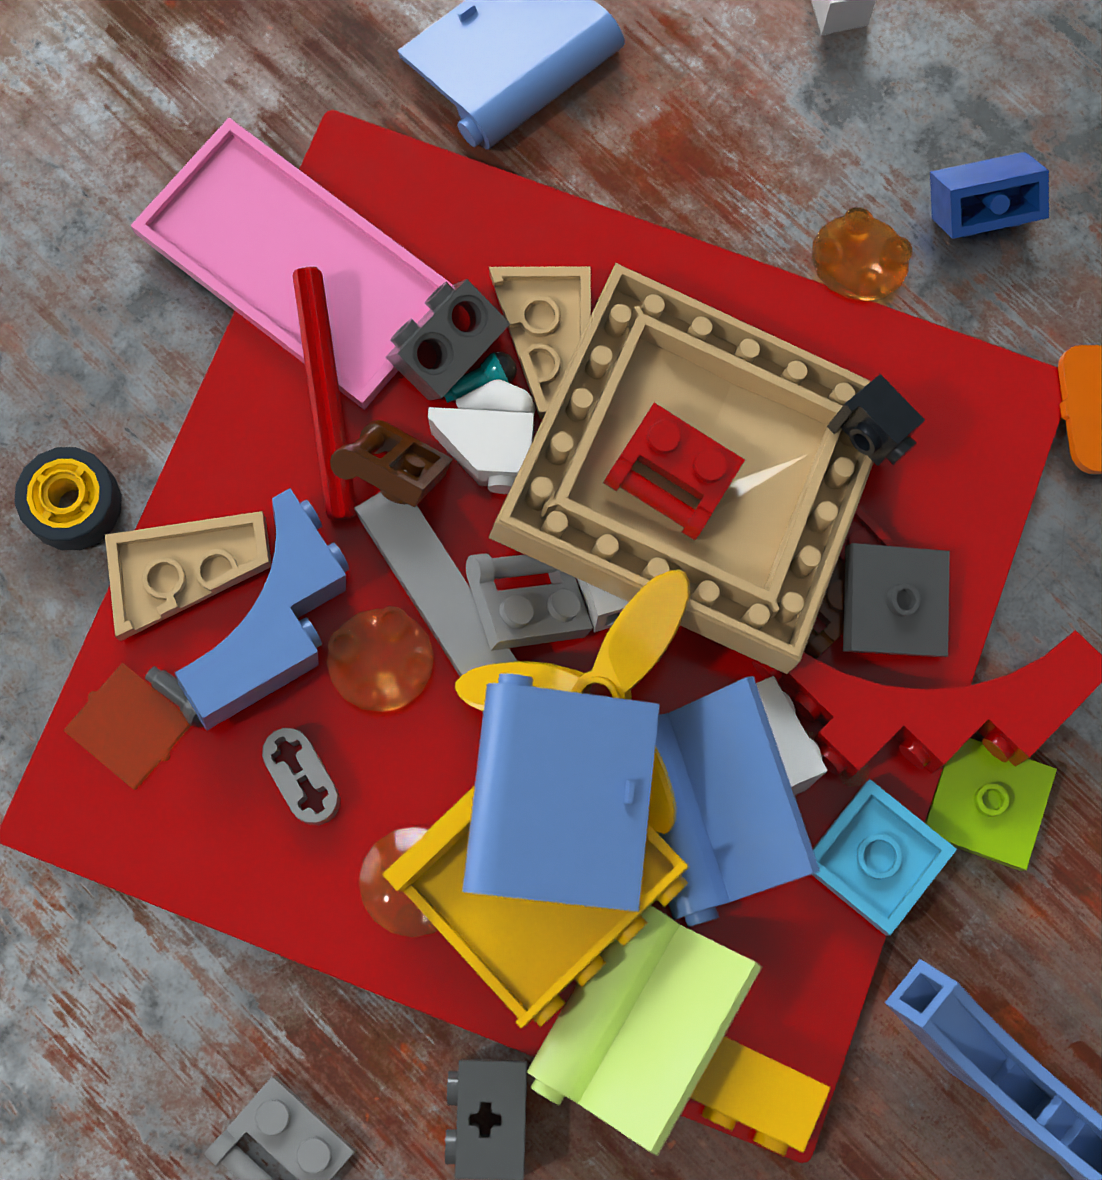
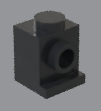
[827,374,925,466]

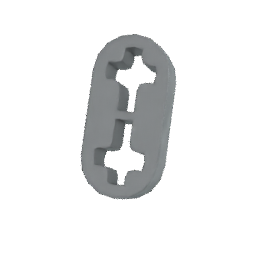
[262,728,340,825]

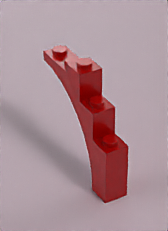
[752,630,1102,780]

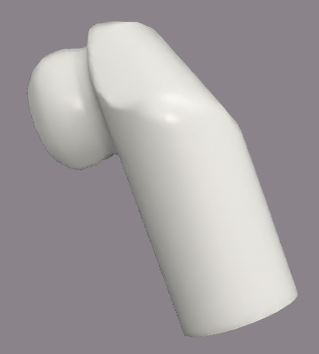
[456,379,536,414]

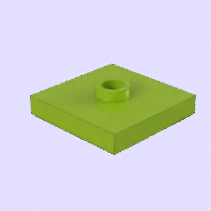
[925,738,1057,872]

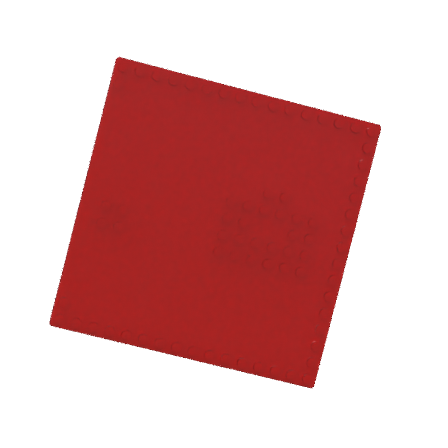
[0,110,1063,1163]

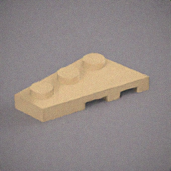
[489,267,591,419]
[105,511,272,641]

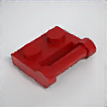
[603,403,745,541]

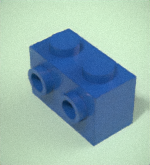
[930,152,1049,239]

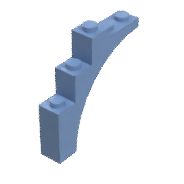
[885,959,1102,1180]

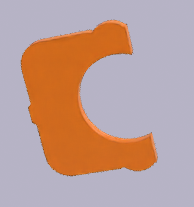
[1058,345,1102,474]

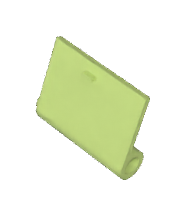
[527,905,762,1155]

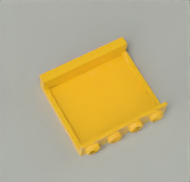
[382,786,690,1028]

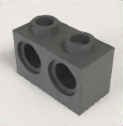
[385,279,511,400]

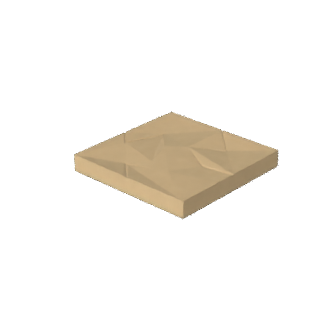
[489,263,874,674]

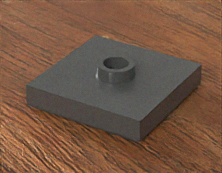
[843,543,950,658]

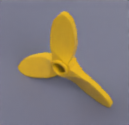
[455,570,690,834]

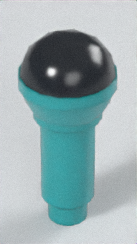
[444,351,517,403]

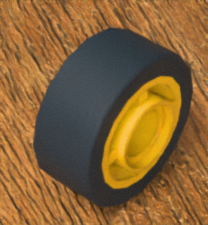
[14,447,122,550]

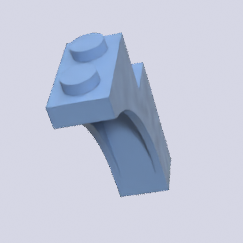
[175,488,349,731]

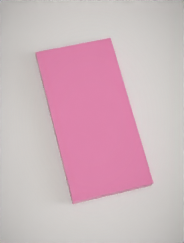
[130,118,453,410]

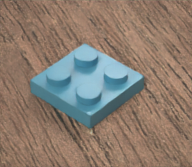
[811,779,957,936]

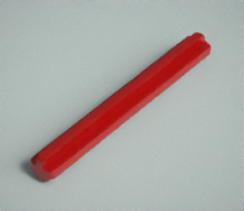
[292,266,356,521]

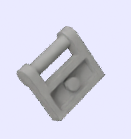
[466,554,593,651]
[204,1076,356,1180]

